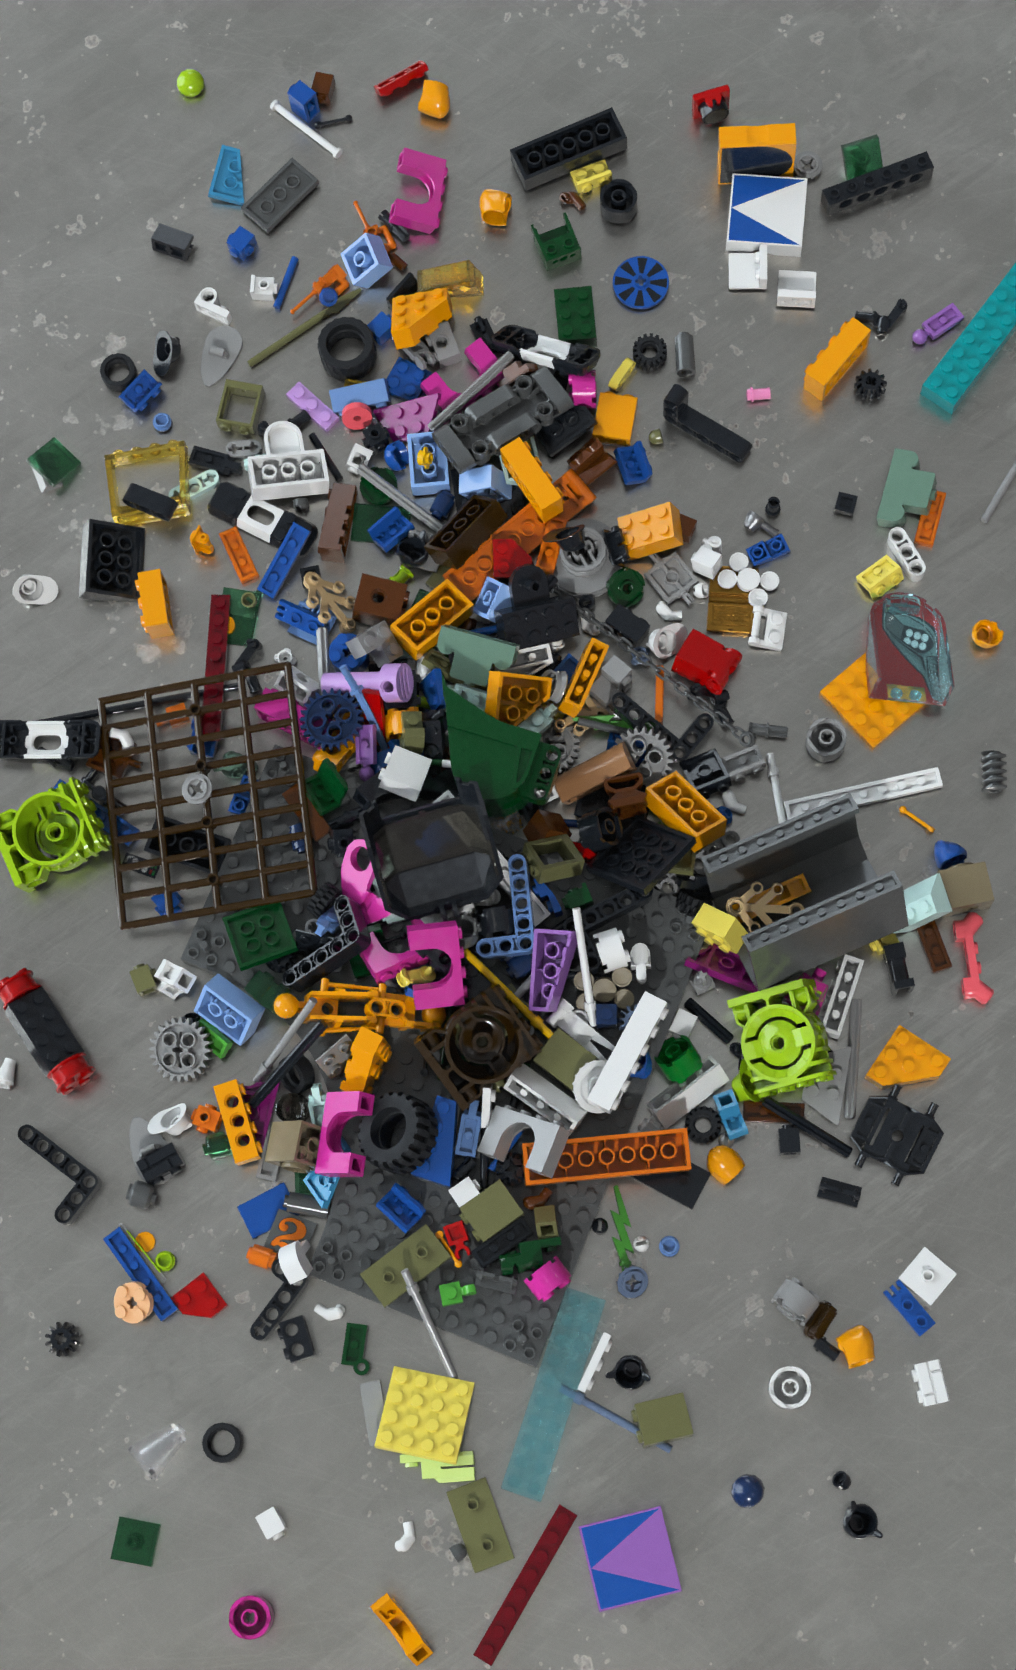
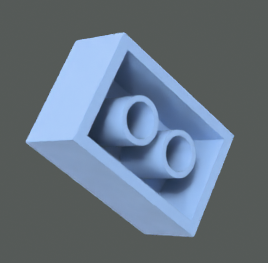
[407,432,451,496]
[194,973,265,1046]

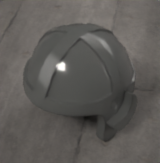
[447,915,482,949]

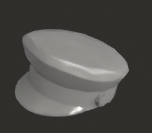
[541,669,568,704]

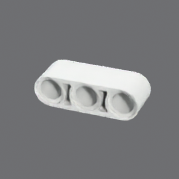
[887,527,926,582]

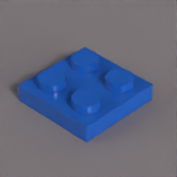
[386,357,432,402]

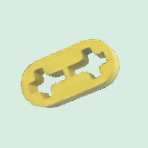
[608,357,636,392]

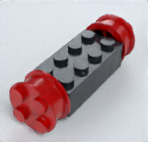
[0,968,95,1095]

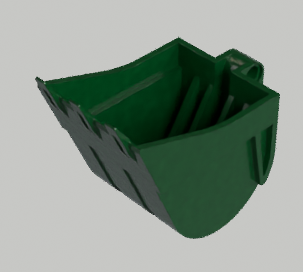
[442,675,562,818]

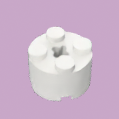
[593,927,631,973]
[768,1366,811,1410]

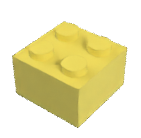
[692,903,748,954]

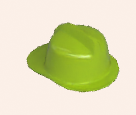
[732,1058,761,1102]

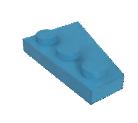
[208,145,244,206]
[303,1136,351,1209]

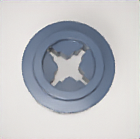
[616,1265,648,1298]

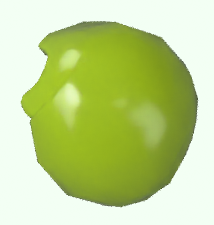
[177,69,204,97]

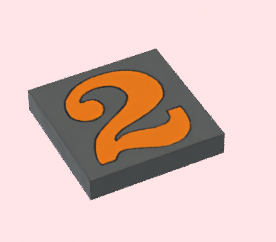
[264,1209,317,1253]

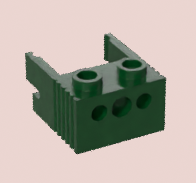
[531,212,582,272]

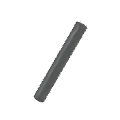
[577,717,634,735]

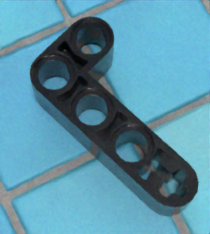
[250,1259,308,1341]

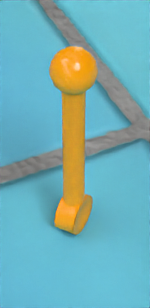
[899,806,935,833]
[435,1231,463,1268]

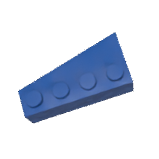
[411,1095,458,1188]

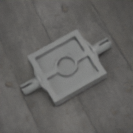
[644,552,699,606]

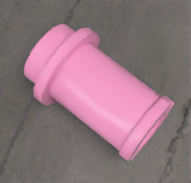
[746,387,771,402]

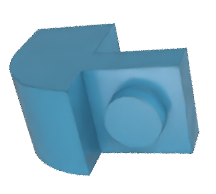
[713,1089,749,1140]

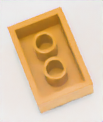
[617,502,683,561]
[135,569,174,639]

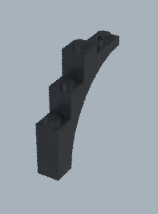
[353,766,480,822]

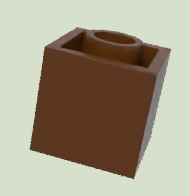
[522,809,572,842]

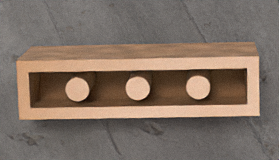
[554,741,637,805]

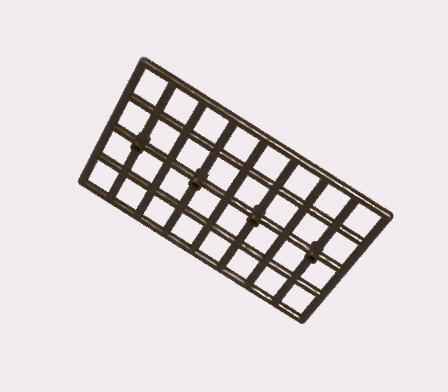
[97,661,318,930]

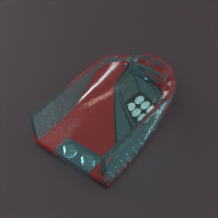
[866,592,955,706]

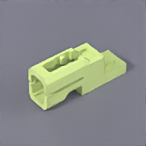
[400,1451,476,1483]

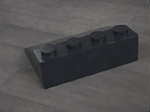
[79,519,145,601]

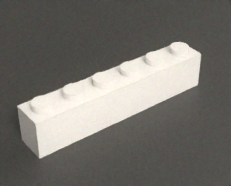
[587,991,669,1114]

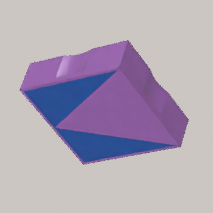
[579,1506,682,1612]

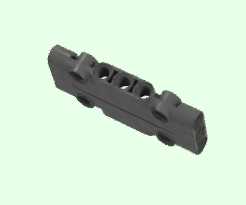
[432,366,574,474]

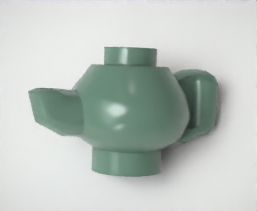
[213,751,258,779]

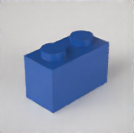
[287,80,320,123]

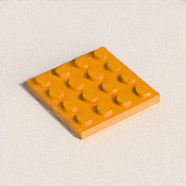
[820,652,926,750]

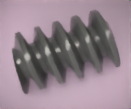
[981,750,1007,794]

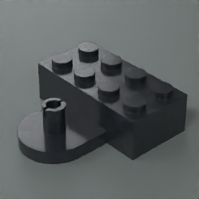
[494,564,580,650]

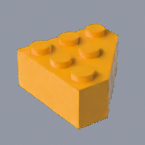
[391,288,452,350]
[485,671,552,726]
[864,1025,951,1090]
[340,1026,392,1094]

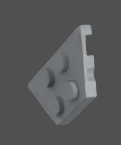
[801,1047,852,1125]

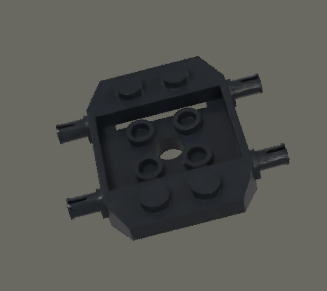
[850,1083,944,1186]

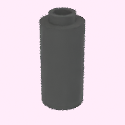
[674,332,696,377]
[283,1192,329,1219]

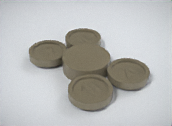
[574,967,634,1013]

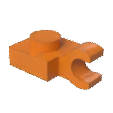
[156,702,190,728]

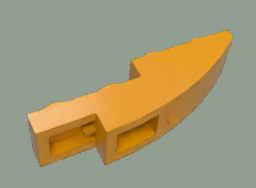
[732,873,811,923]

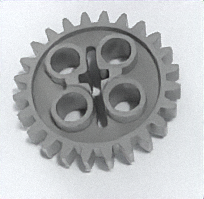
[542,718,580,777]
[612,726,675,790]
[149,1017,214,1082]

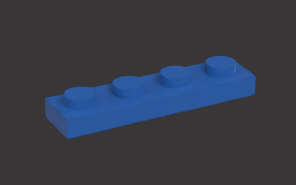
[257,522,311,599]

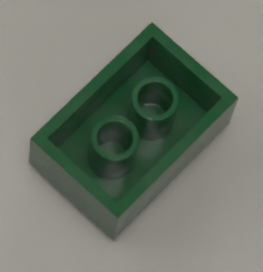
[554,286,597,347]

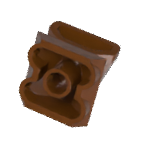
[567,436,618,486]
[603,772,648,820]

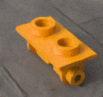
[190,525,214,555]

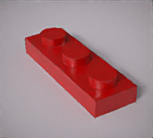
[373,60,429,96]

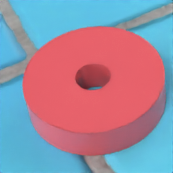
[342,402,372,430]

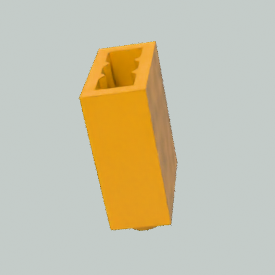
[592,391,638,447]

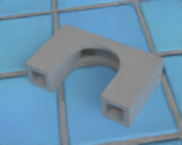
[477,1104,570,1178]

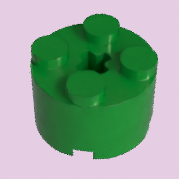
[654,1035,703,1084]

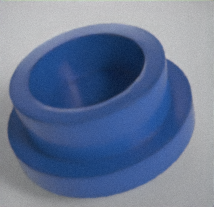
[319,287,338,307]

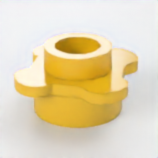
[417,447,433,469]

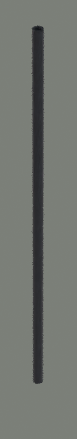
[35,683,238,721]

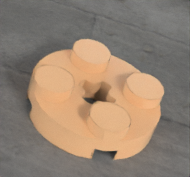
[114,1281,154,1323]

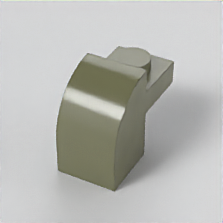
[399,711,425,755]

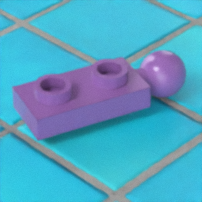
[912,303,964,345]
[355,725,377,782]

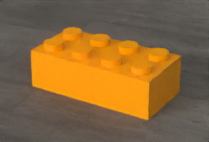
[803,317,871,401]
[500,437,564,523]
[390,579,474,661]
[645,771,727,853]

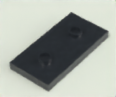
[630,1163,711,1210]

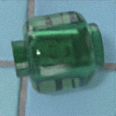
[202,1131,231,1160]

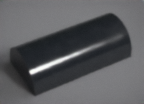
[144,816,232,874]

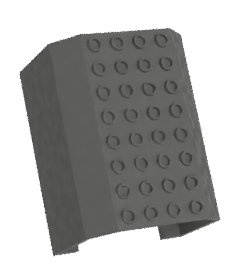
[701,793,909,991]

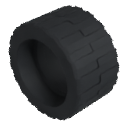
[317,317,377,381]

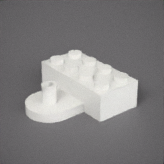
[248,421,329,501]

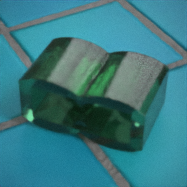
[244,970,290,1016]

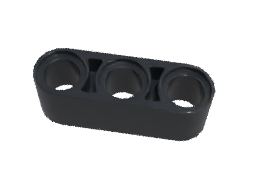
[122,483,179,521]

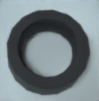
[100,353,138,392]
[279,1055,315,1094]
[202,1422,243,1463]

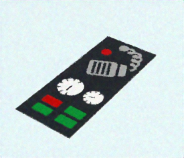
[122,853,160,879]

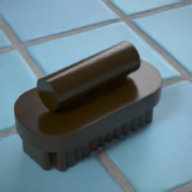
[804,1300,837,1340]

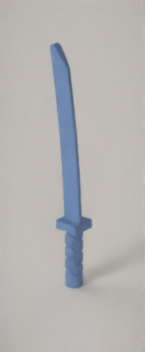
[339,664,388,751]

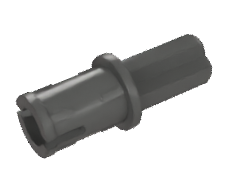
[749,722,788,738]

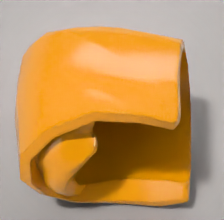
[418,80,450,119]
[479,189,512,226]
[706,1145,745,1185]
[836,1325,875,1369]

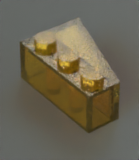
[417,260,484,297]

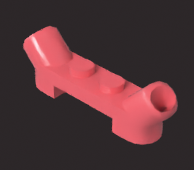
[953,912,994,1005]

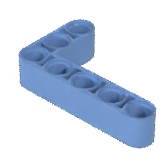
[476,854,535,959]

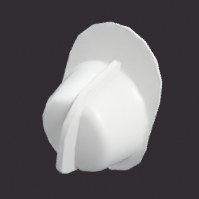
[12,574,58,605]
[645,623,688,659]
[147,1103,193,1136]

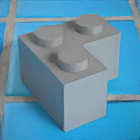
[346,620,404,668]
[589,654,632,709]

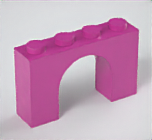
[389,148,448,234]
[420,338,505,423]
[360,919,446,985]
[407,920,468,1010]
[315,1091,375,1177]

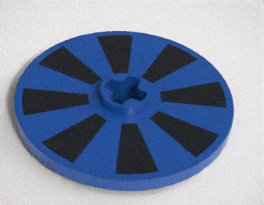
[613,256,669,309]

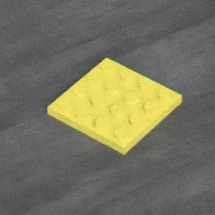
[374,1366,475,1465]

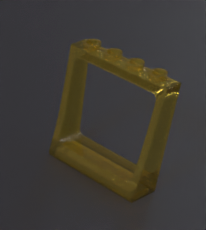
[104,440,191,526]

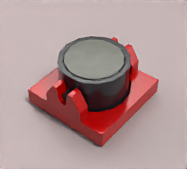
[692,84,730,125]

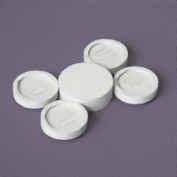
[717,552,779,606]

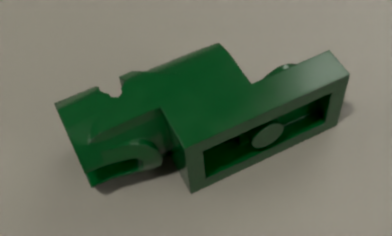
[499,1236,562,1276]

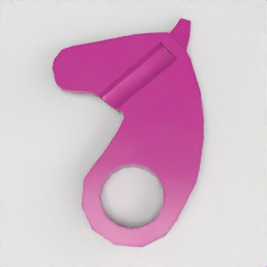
[341,839,393,925]

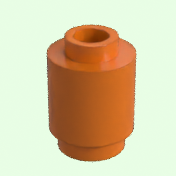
[246,1244,278,1269]

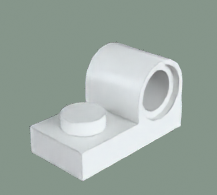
[194,287,233,325]

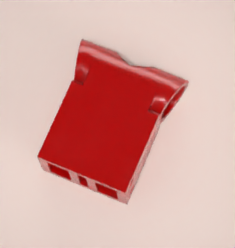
[671,629,742,695]

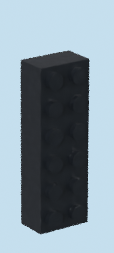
[510,107,627,191]

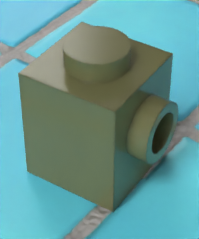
[129,964,158,997]
[534,1205,559,1240]

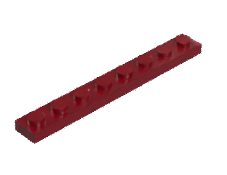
[202,594,231,741]
[473,1504,578,1666]

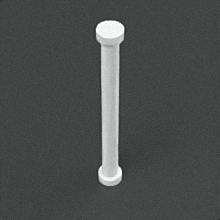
[270,99,343,159]

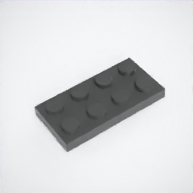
[241,158,319,233]

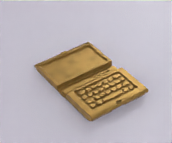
[707,566,759,634]

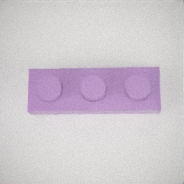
[286,382,340,433]

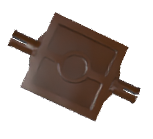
[85,733,143,779]

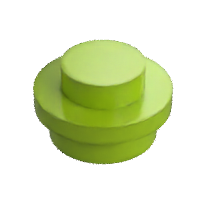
[155,1251,176,1272]

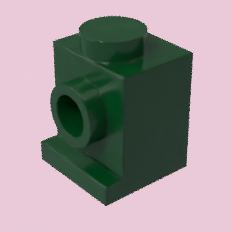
[561,882,594,914]

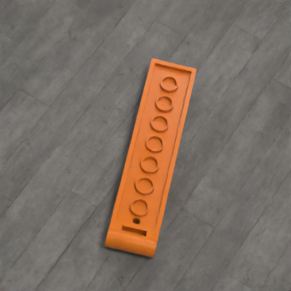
[442,468,597,602]

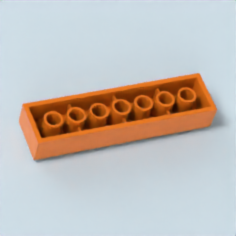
[521,1128,692,1186]

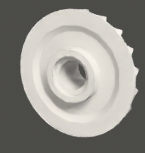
[572,1060,623,1113]

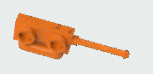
[353,201,397,254]
[290,264,349,314]

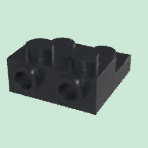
[679,748,732,799]

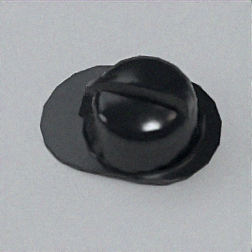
[153,330,181,376]
[542,524,585,552]

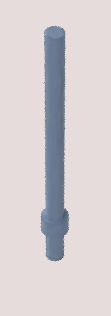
[559,1384,673,1453]

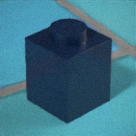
[596,1004,618,1028]

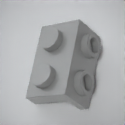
[721,744,766,782]

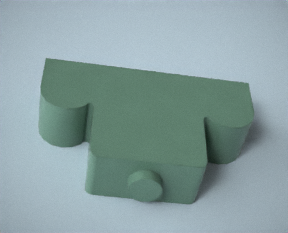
[877,448,937,528]
[437,624,520,686]

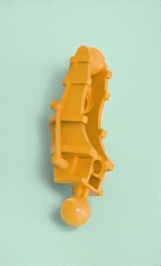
[273,978,447,1037]

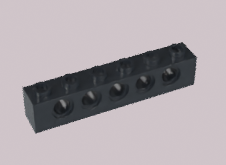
[821,151,934,216]

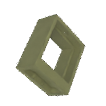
[216,379,265,435]
[521,834,585,884]

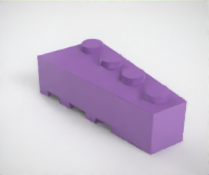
[529,928,577,1012]

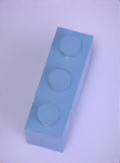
[329,378,391,417]

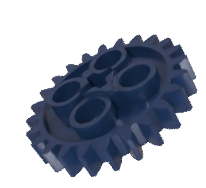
[299,688,364,752]

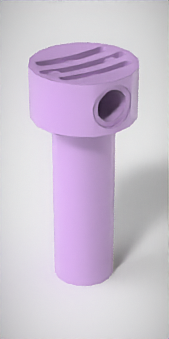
[321,663,414,703]

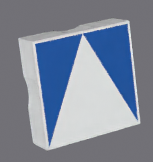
[726,173,808,257]

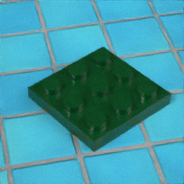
[222,902,298,971]

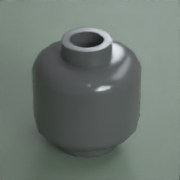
[126,1180,157,1210]

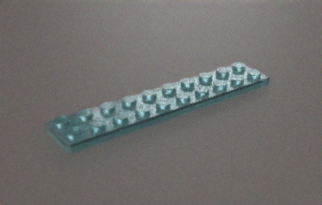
[501,1287,606,1502]

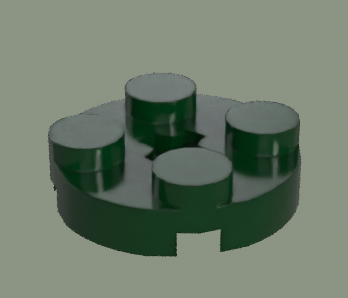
[360,467,398,506]
[606,567,645,607]

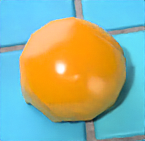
[972,619,1004,649]

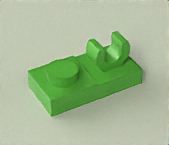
[198,1019,234,1059]

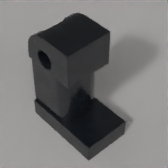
[882,942,915,996]

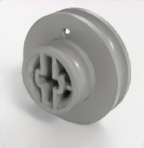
[547,518,623,599]

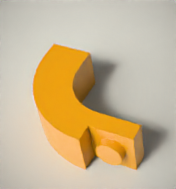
[370,1593,433,1666]

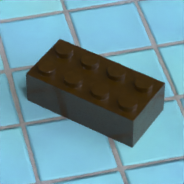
[424,494,508,570]

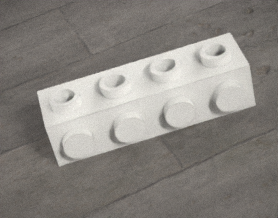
[819,954,864,1040]
[646,1055,729,1130]
[503,1063,588,1136]

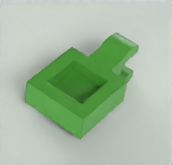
[439,1281,477,1307]

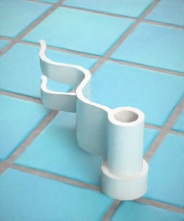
[546,998,615,1061]

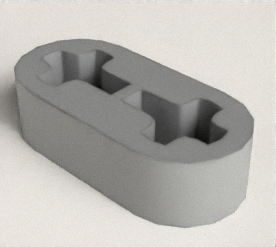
[225,439,262,460]

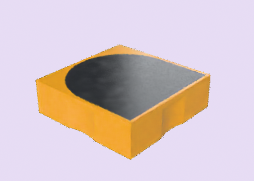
[717,123,796,184]

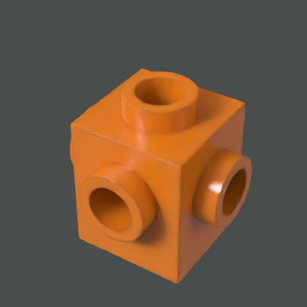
[191,1103,223,1134]

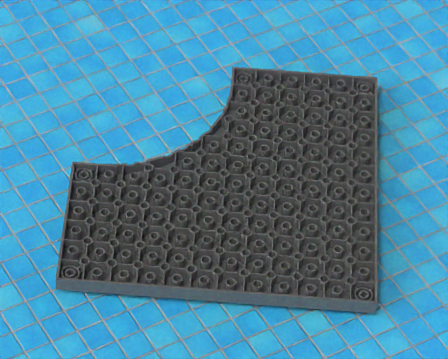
[181,744,705,1368]

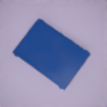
[237,1182,300,1239]

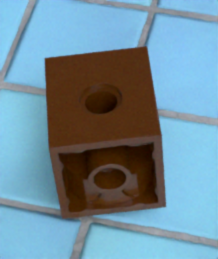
[352,573,410,628]

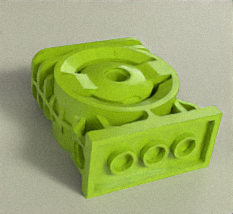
[0,777,111,893]
[727,979,837,1098]

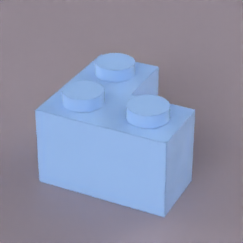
[459,464,512,502]

